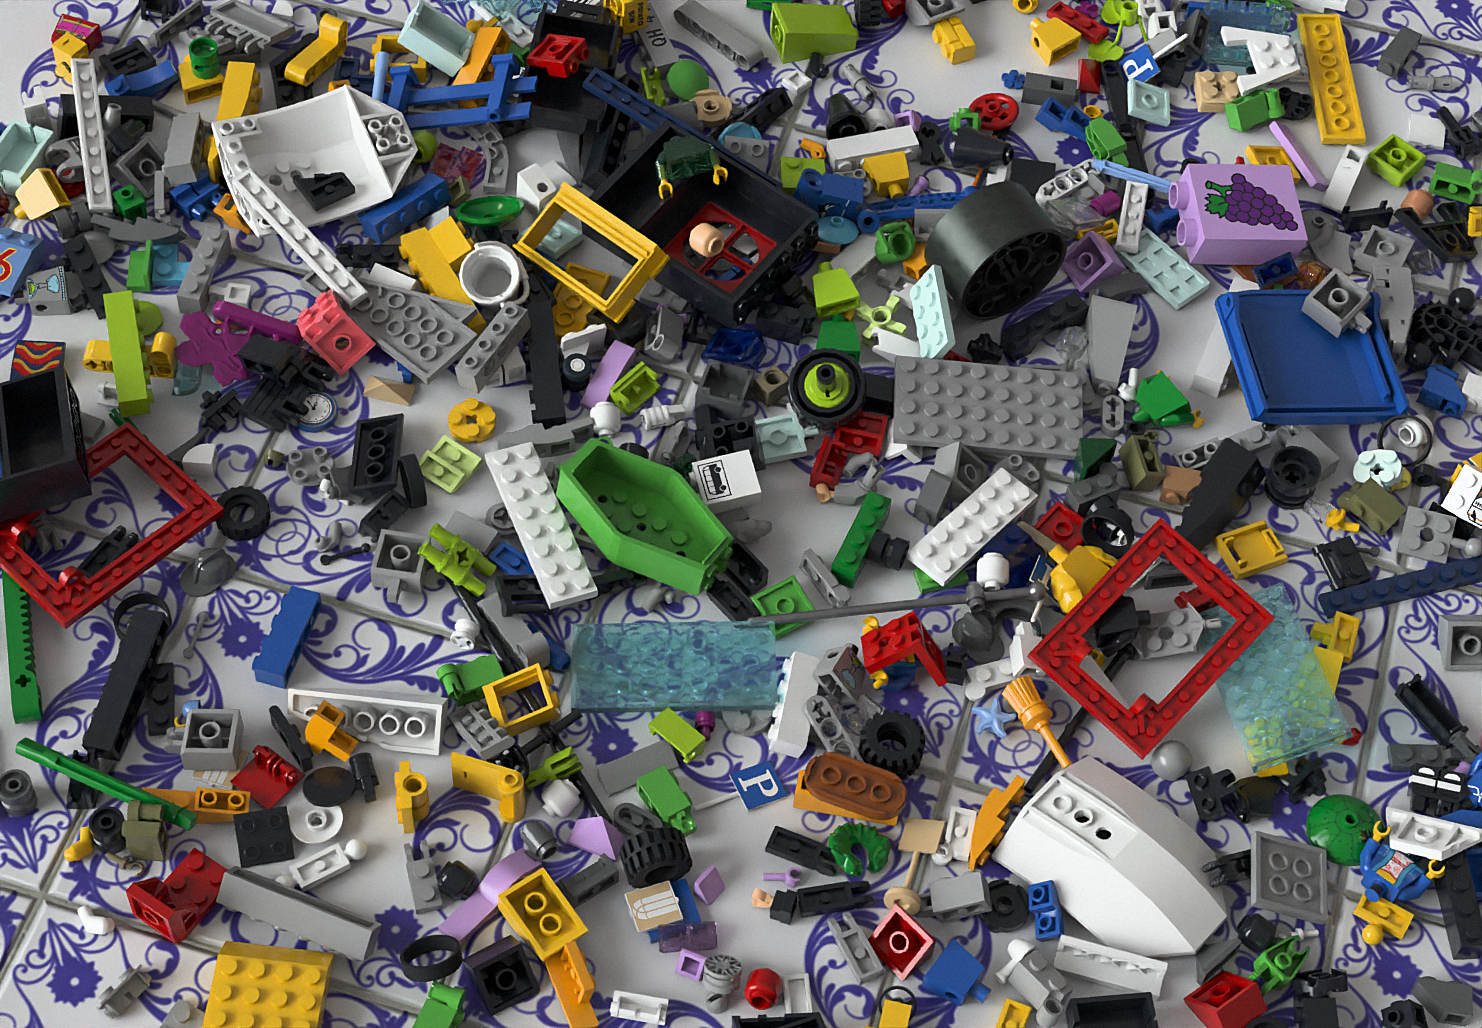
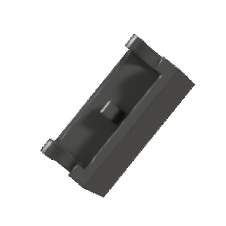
[558,853,619,909]

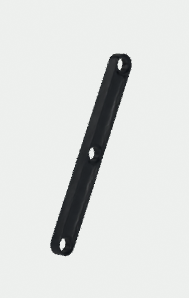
[1100,60,1154,210]

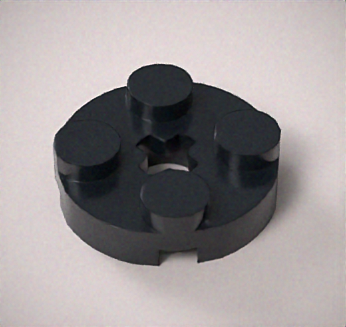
[978,879,1030,933]
[1292,968,1348,998]

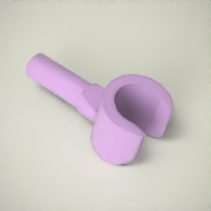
[763,867,801,887]

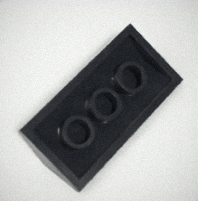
[348,413,404,499]

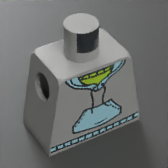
[14,266,71,316]
[812,643,866,707]

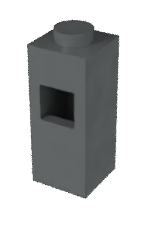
[1376,26,1422,79]
[1021,72,1080,109]

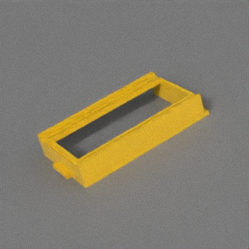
[513,182,670,324]

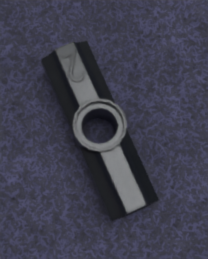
[694,404,716,461]

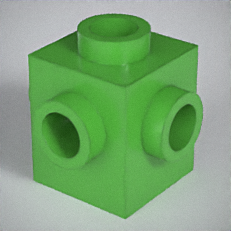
[949,108,981,134]

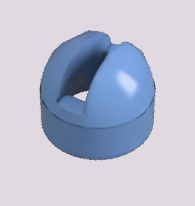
[182,700,202,719]

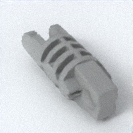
[29,511,64,553]

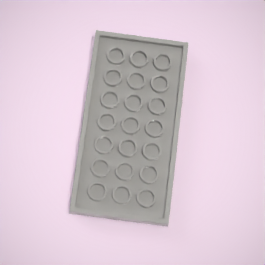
[893,355,1083,460]

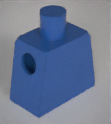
[921,939,991,1006]

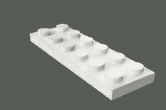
[906,467,1038,587]

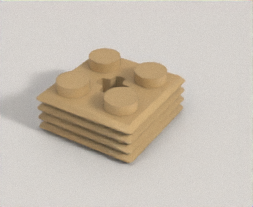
[1193,70,1241,112]

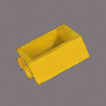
[370,34,429,83]
[482,663,561,737]

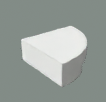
[271,0,294,22]

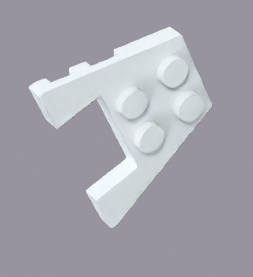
[1221,26,1300,96]

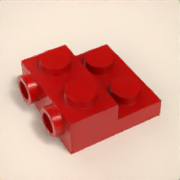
[526,34,590,78]

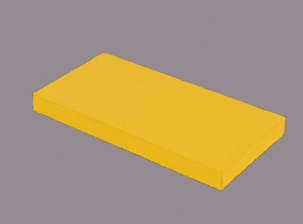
[552,262,611,341]

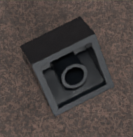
[463,935,540,1016]

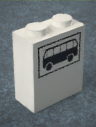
[688,449,762,514]

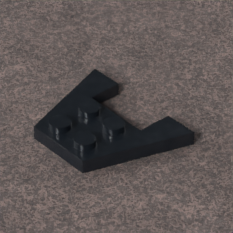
[1393,202,1478,264]

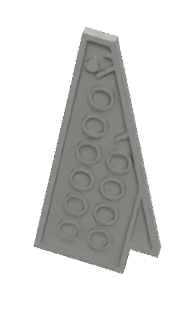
[299,270,478,385]

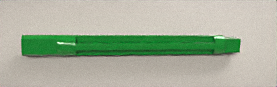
[15,737,198,831]

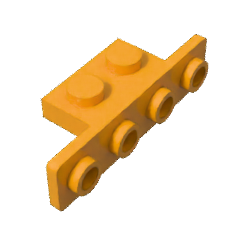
[543,941,599,1028]

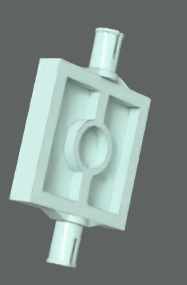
[755,413,819,464]

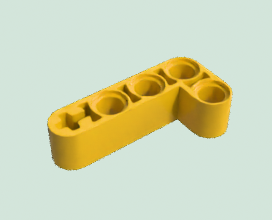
[284,13,348,87]
[82,332,178,379]

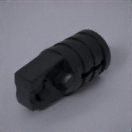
[349,752,379,803]

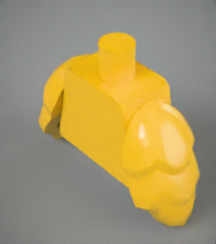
[1048,543,1118,615]

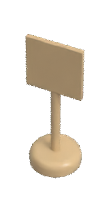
[884,818,946,916]

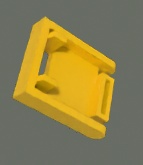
[1213,520,1289,581]

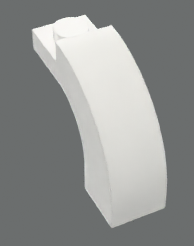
[1136,0,1177,39]

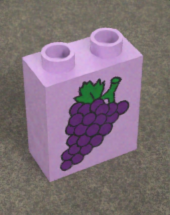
[1168,164,1308,265]

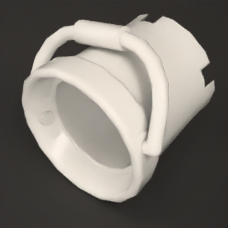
[459,241,530,312]

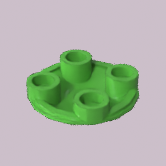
[666,60,709,102]

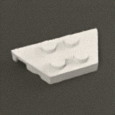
[1386,807,1482,861]

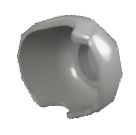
[1151,740,1193,781]

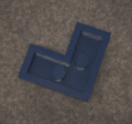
[333,57,375,97]

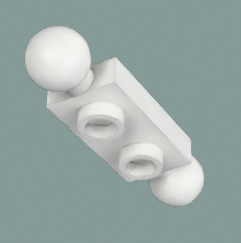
[274,839,367,892]

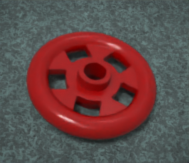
[969,93,1019,131]

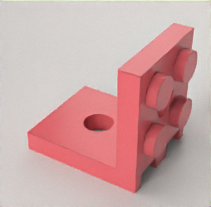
[296,289,376,376]

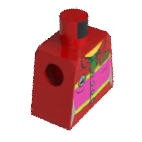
[51,13,103,58]

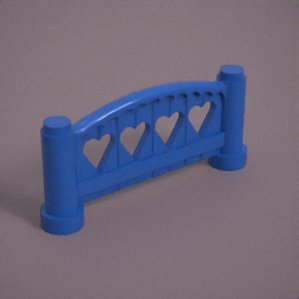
[857,186,978,234]

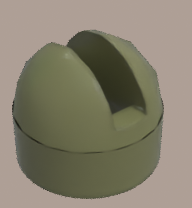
[263,448,285,468]

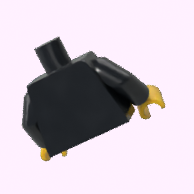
[1090,595,1151,668]

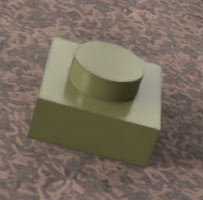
[447,175,472,208]

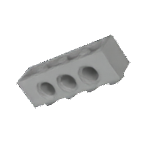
[455,301,531,394]

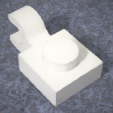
[208,283,251,308]

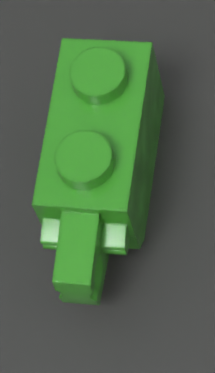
[636,765,697,837]

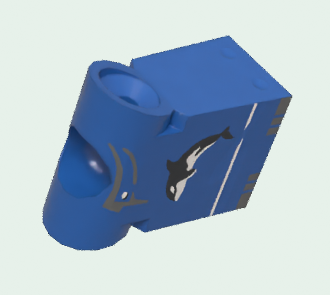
[792,168,863,223]

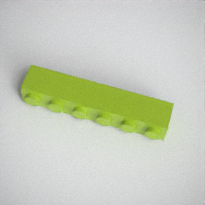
[103,290,154,418]

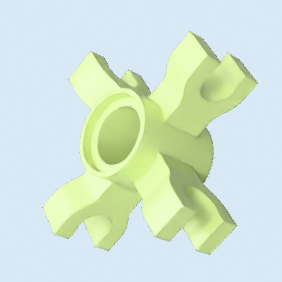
[855,295,907,348]

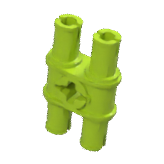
[418,523,497,597]

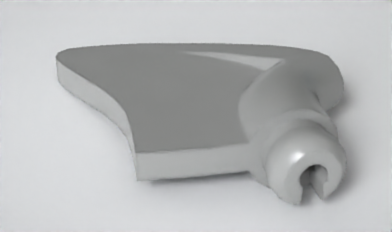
[1308,221,1353,276]

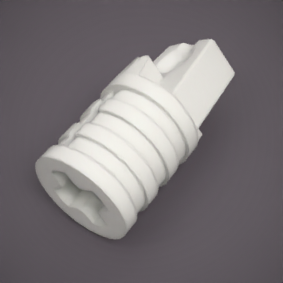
[641,404,685,430]

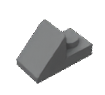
[1070,172,1117,213]

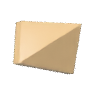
[363,375,416,406]

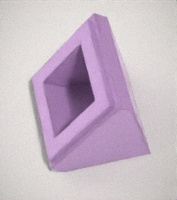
[893,110,922,132]
[675,948,708,982]

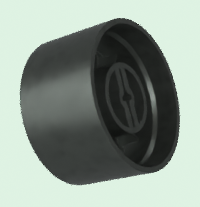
[924,181,1067,320]

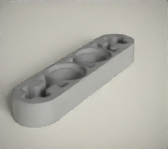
[804,695,864,762]

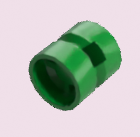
[188,37,221,80]

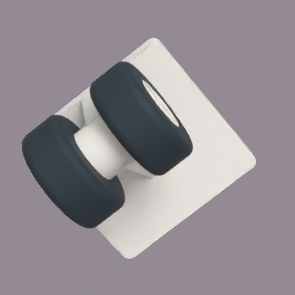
[559,323,607,392]

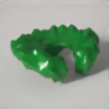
[828,822,891,878]

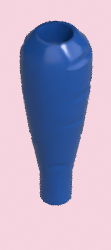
[527,623,571,670]

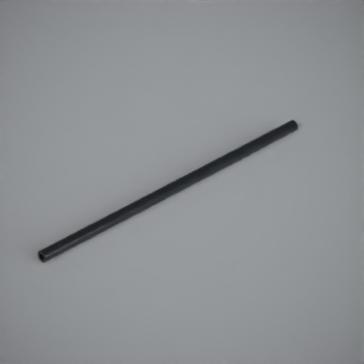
[441,551,613,825]

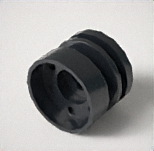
[1264,446,1321,510]

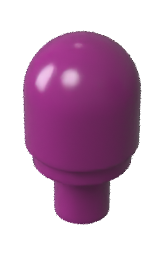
[695,707,715,742]

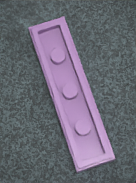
[1269,121,1329,192]

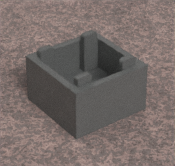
[695,358,754,420]

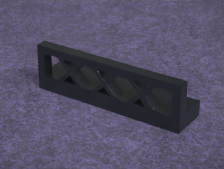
[710,87,793,140]

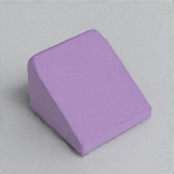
[694,865,725,905]

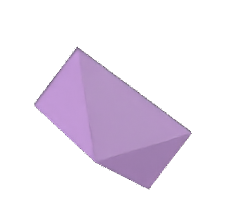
[567,816,626,862]

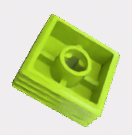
[1365,134,1427,187]

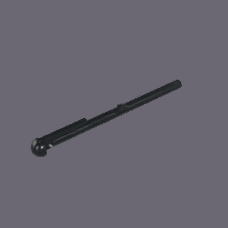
[1023,644,1136,794]

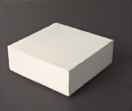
[782,69,812,96]

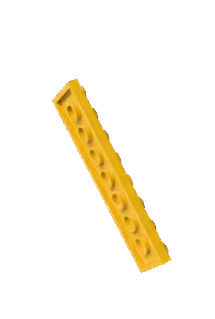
[1296,14,1366,145]

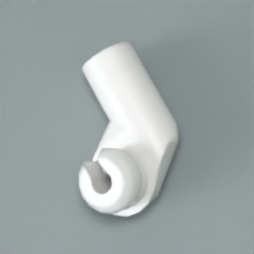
[77,905,115,935]

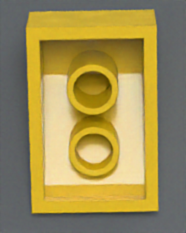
[498,867,589,961]

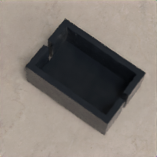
[1065,992,1159,1028]

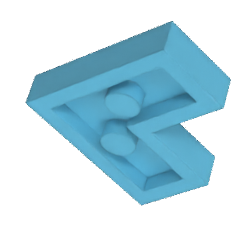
[152,244,191,286]

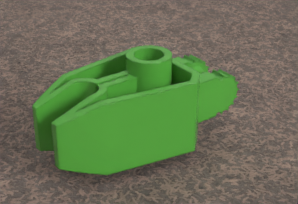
[1085,117,1129,168]
[1247,935,1310,996]

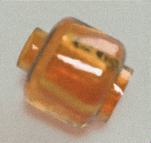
[1295,259,1329,290]

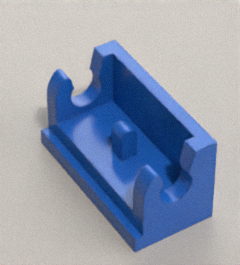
[1143,205,1180,236]

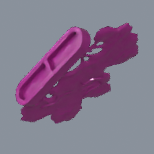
[175,301,308,387]

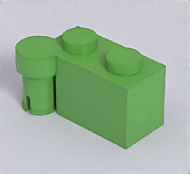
[1224,88,1285,132]
[436,654,504,707]
[412,980,467,1028]

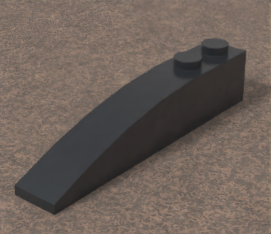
[1169,438,1266,564]

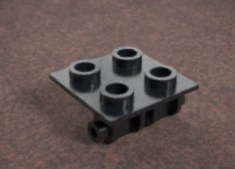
[233,806,295,868]

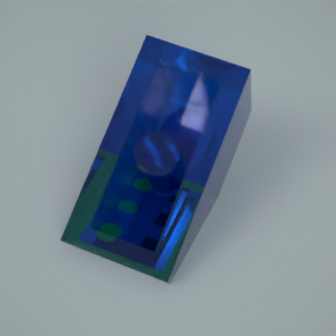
[1251,252,1299,289]

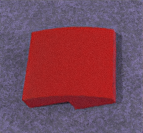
[834,411,888,459]

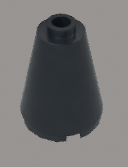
[826,93,870,140]
[950,125,1014,170]

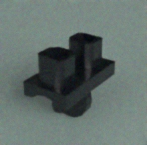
[199,388,242,432]
[1280,756,1327,805]

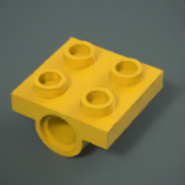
[395,761,430,833]

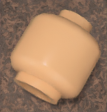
[689,223,724,257]

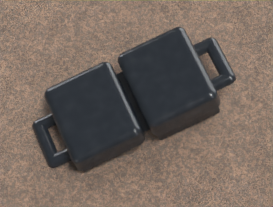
[517,0,623,135]

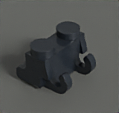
[138,0,179,24]

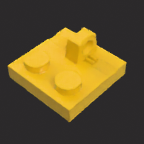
[1244,145,1301,184]

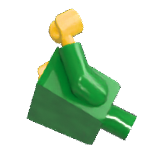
[1131,370,1206,429]

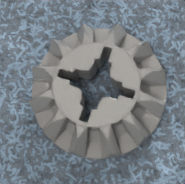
[485,502,516,538]

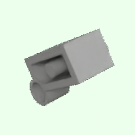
[644,306,684,365]
[1008,950,1074,1028]

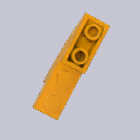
[968,775,1026,871]
[142,787,250,824]

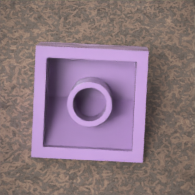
[1061,230,1126,293]

